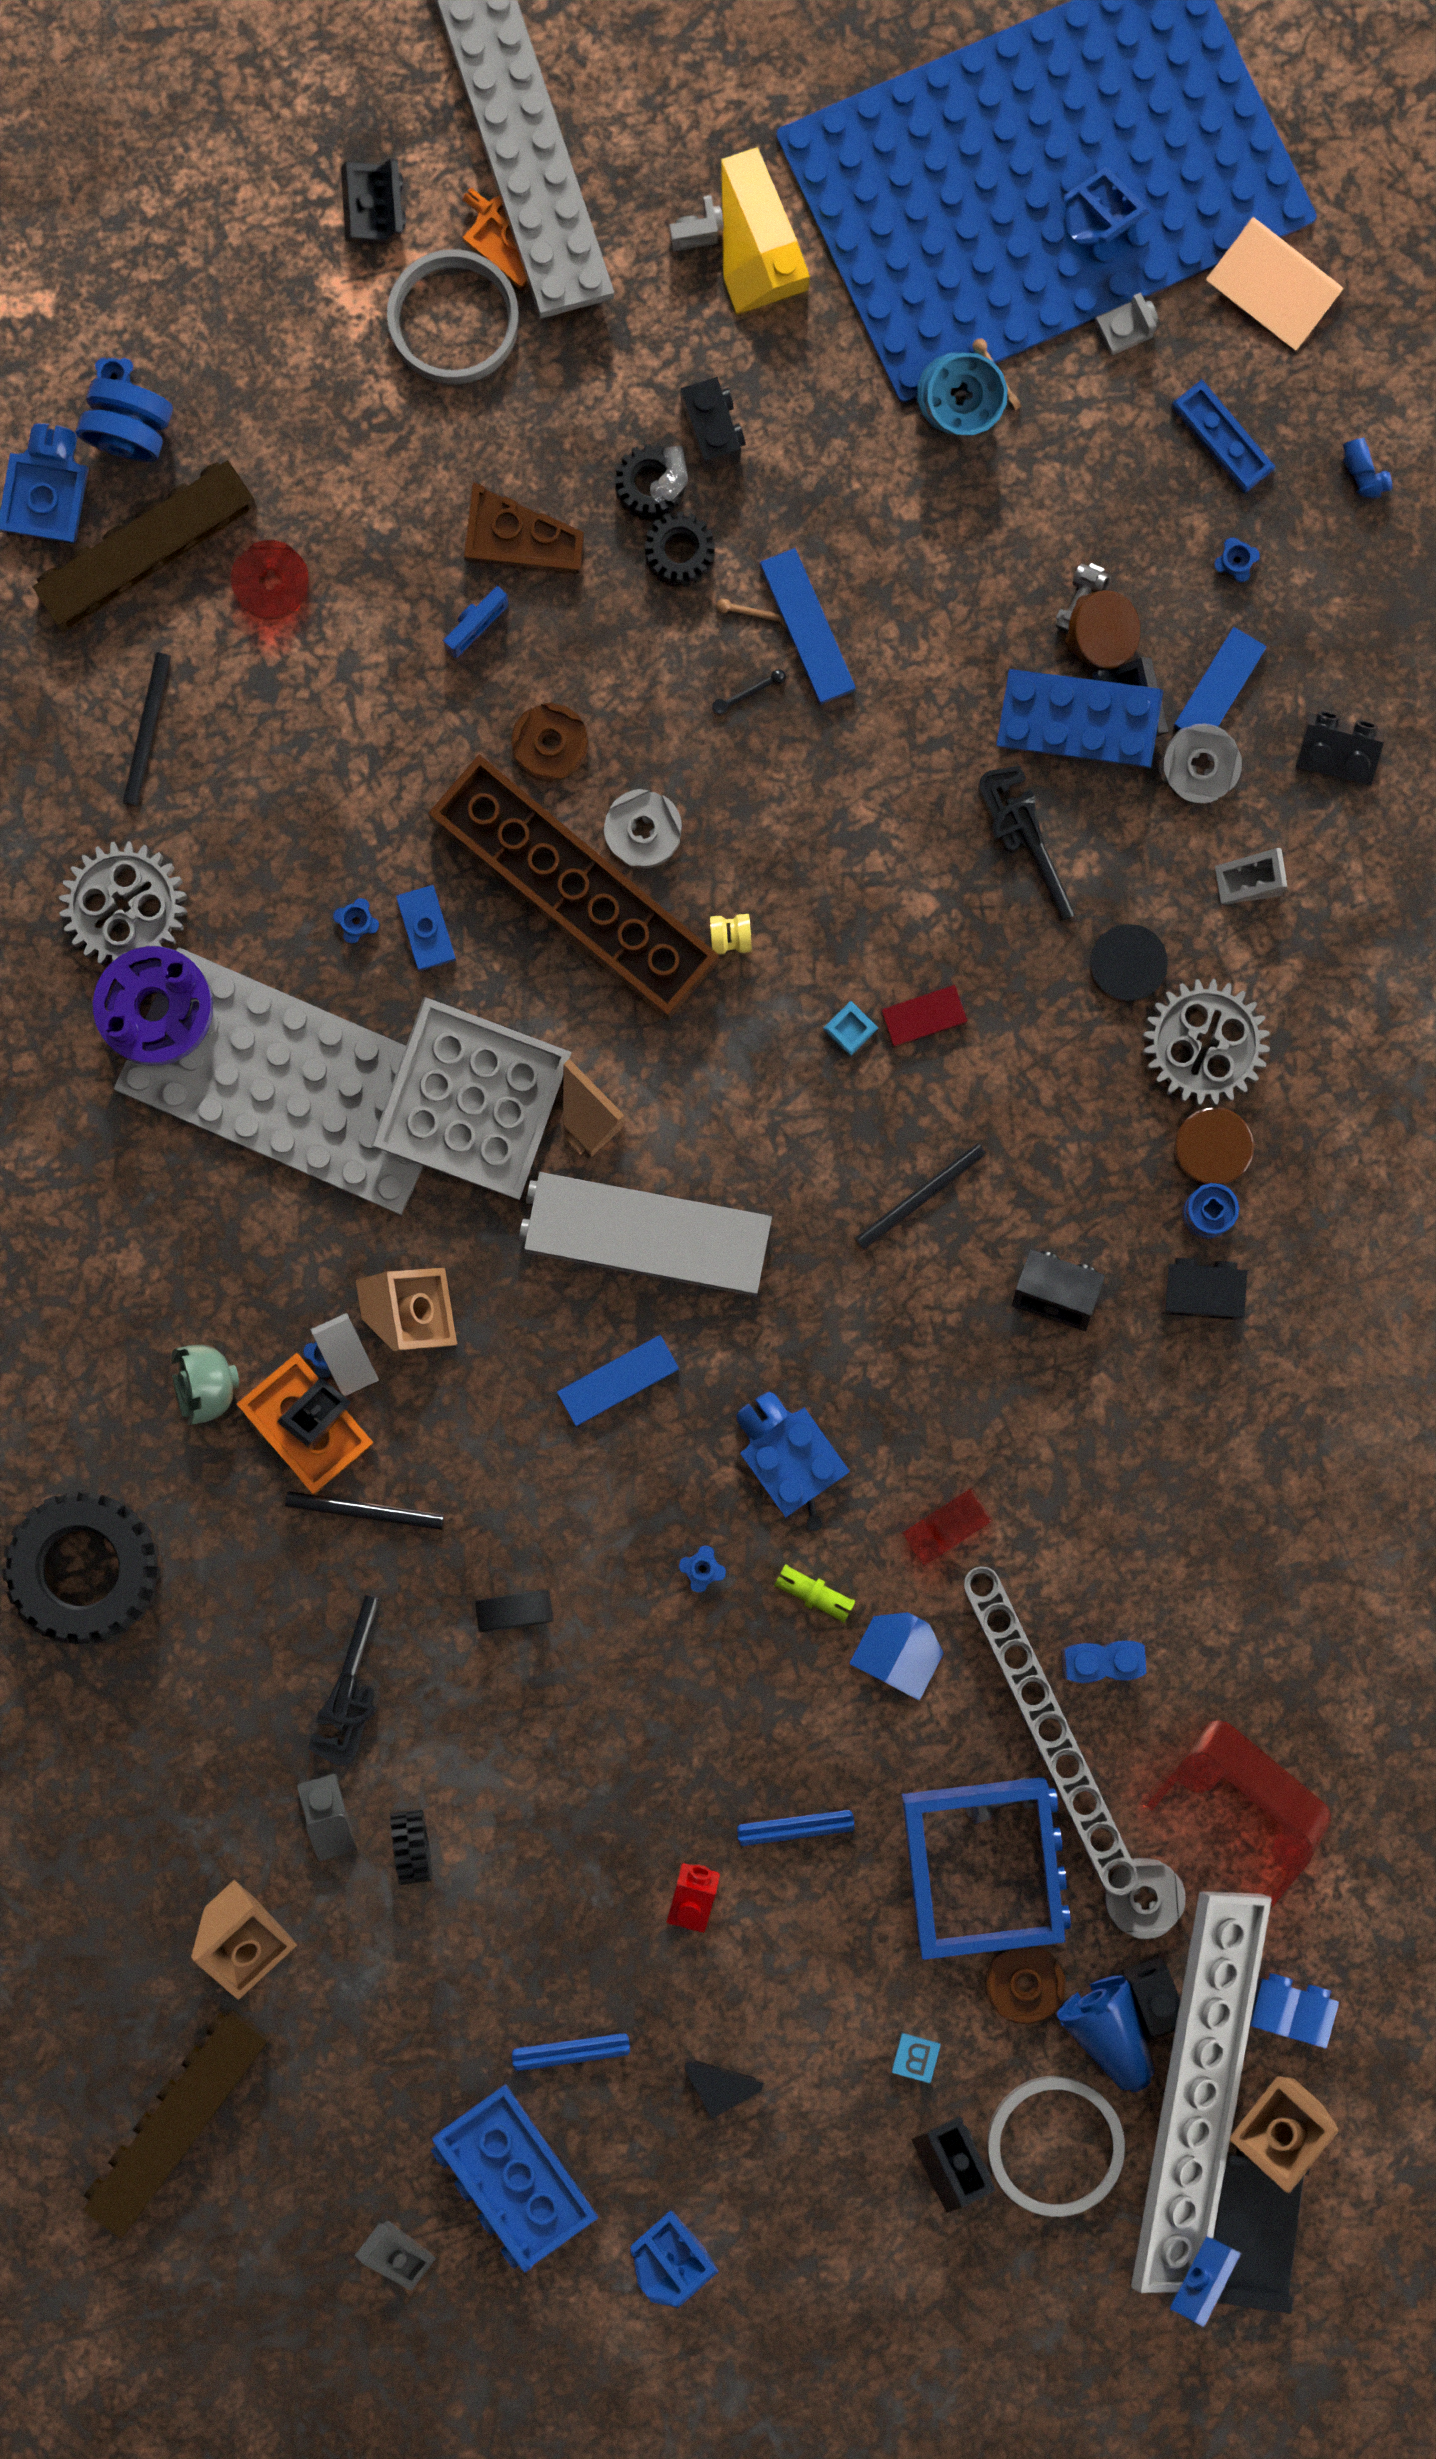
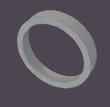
[387,249,519,385]
[987,2076,1125,2217]

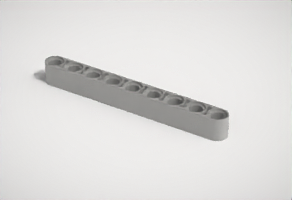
[964,1566,1138,1895]

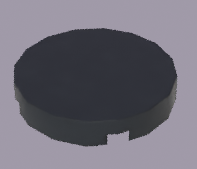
[1089,924,1168,1003]

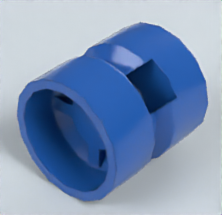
[1182,1183,1239,1239]

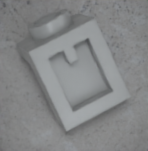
[670,195,724,252]
[1095,293,1159,356]

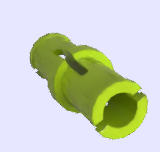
[774,1564,855,1623]

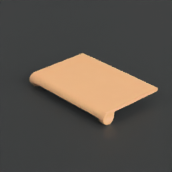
[1206,217,1343,351]

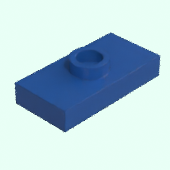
[443,585,508,658]
[396,885,456,972]
[1170,2236,1241,2327]

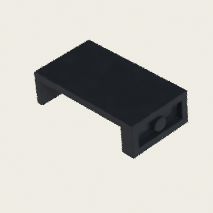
[1214,2147,1310,2314]

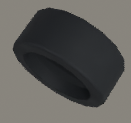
[475,1590,554,1632]

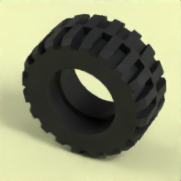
[2,1492,161,1645]

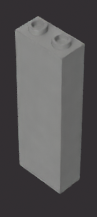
[519,1172,772,1297]

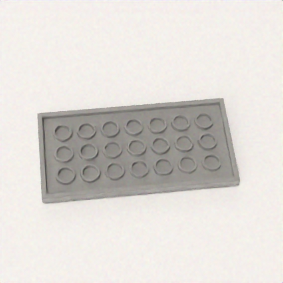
[114,947,424,1216]

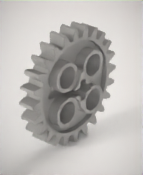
[59,841,188,968]
[1142,979,1270,1107]

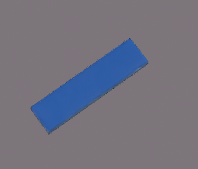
[759,548,856,705]

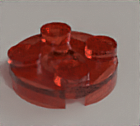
[231,540,310,620]

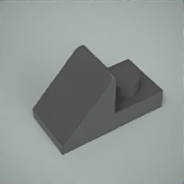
[297,1773,358,1861]
[355,2221,436,2291]

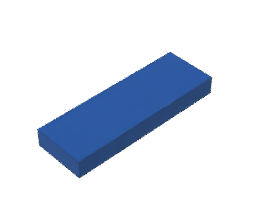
[1171,379,1276,494]
[1173,627,1267,730]
[557,1335,680,1427]

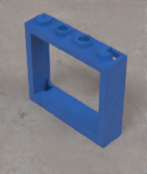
[902,1777,1071,1960]

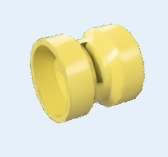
[710,914,752,955]

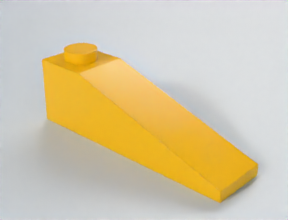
[721,147,810,315]

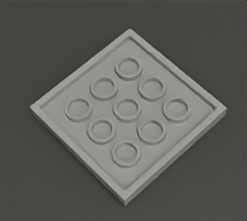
[371,997,571,1200]

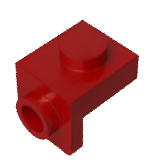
[666,1863,720,1933]

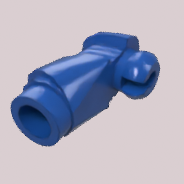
[1343,438,1393,498]

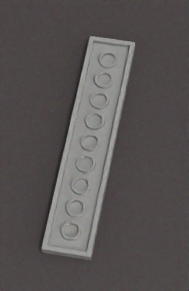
[435,0,614,319]
[1131,1891,1272,2293]

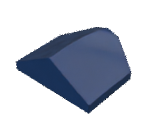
[1064,166,1149,246]
[849,1612,944,1701]
[630,2210,719,2308]

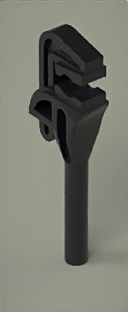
[978,765,1076,921]
[308,1595,380,1766]

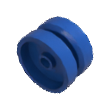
[75,378,174,462]

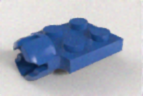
[0,423,89,545]
[736,1392,850,1517]

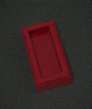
[881,985,968,1048]

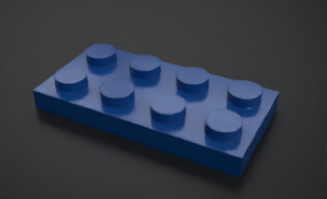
[996,669,1164,768]

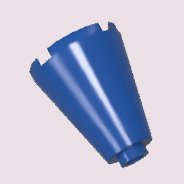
[1057,1975,1155,2092]

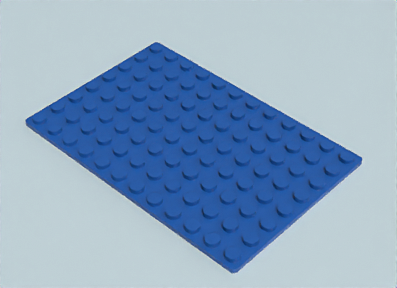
[776,0,1317,403]

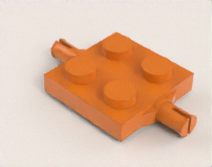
[462,187,528,291]

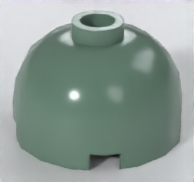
[171,1345,239,1426]

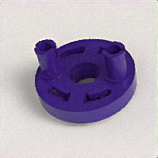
[93,946,213,1066]

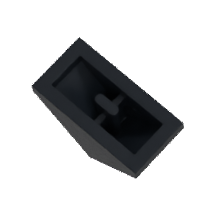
[277,1378,351,1450]
[684,2057,764,2119]

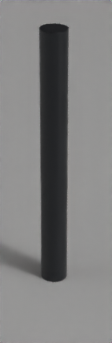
[123,652,171,807]
[854,1142,987,1250]
[285,1491,444,1530]

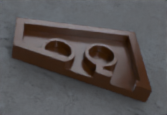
[464,482,584,574]

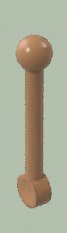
[972,339,1022,411]
[716,598,786,628]

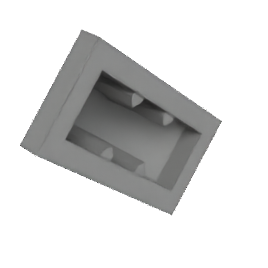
[1215,848,1287,904]

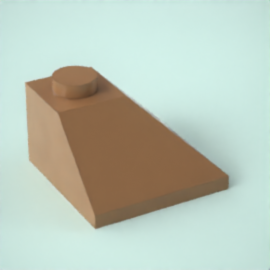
[563,1059,625,1157]
[356,1268,457,1351]
[191,1880,297,2000]
[1230,2076,1339,2193]

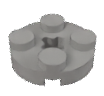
[1163,724,1242,803]
[604,789,682,869]
[1104,1858,1186,1939]

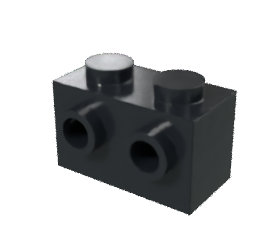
[680,377,746,473]
[1011,1249,1105,1332]
[1161,1258,1248,1320]
[911,2116,996,2213]

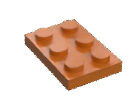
[237,1353,374,1495]

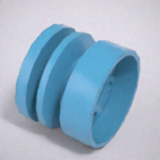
[917,353,1008,435]

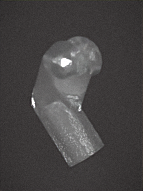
[650,446,688,502]

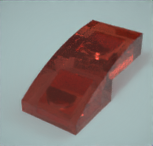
[903,1487,993,1566]

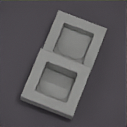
[311,1313,379,1396]

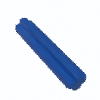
[737,1810,855,1846]
[512,2033,630,2071]

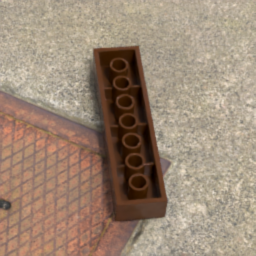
[428,754,719,1021]

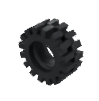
[615,444,685,520]
[645,512,715,587]
[390,1809,432,1885]

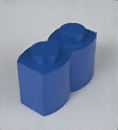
[1061,1641,1147,1683]
[1250,1973,1339,2049]

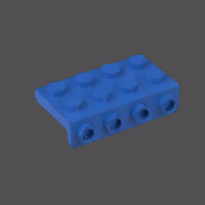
[431,2084,598,2272]

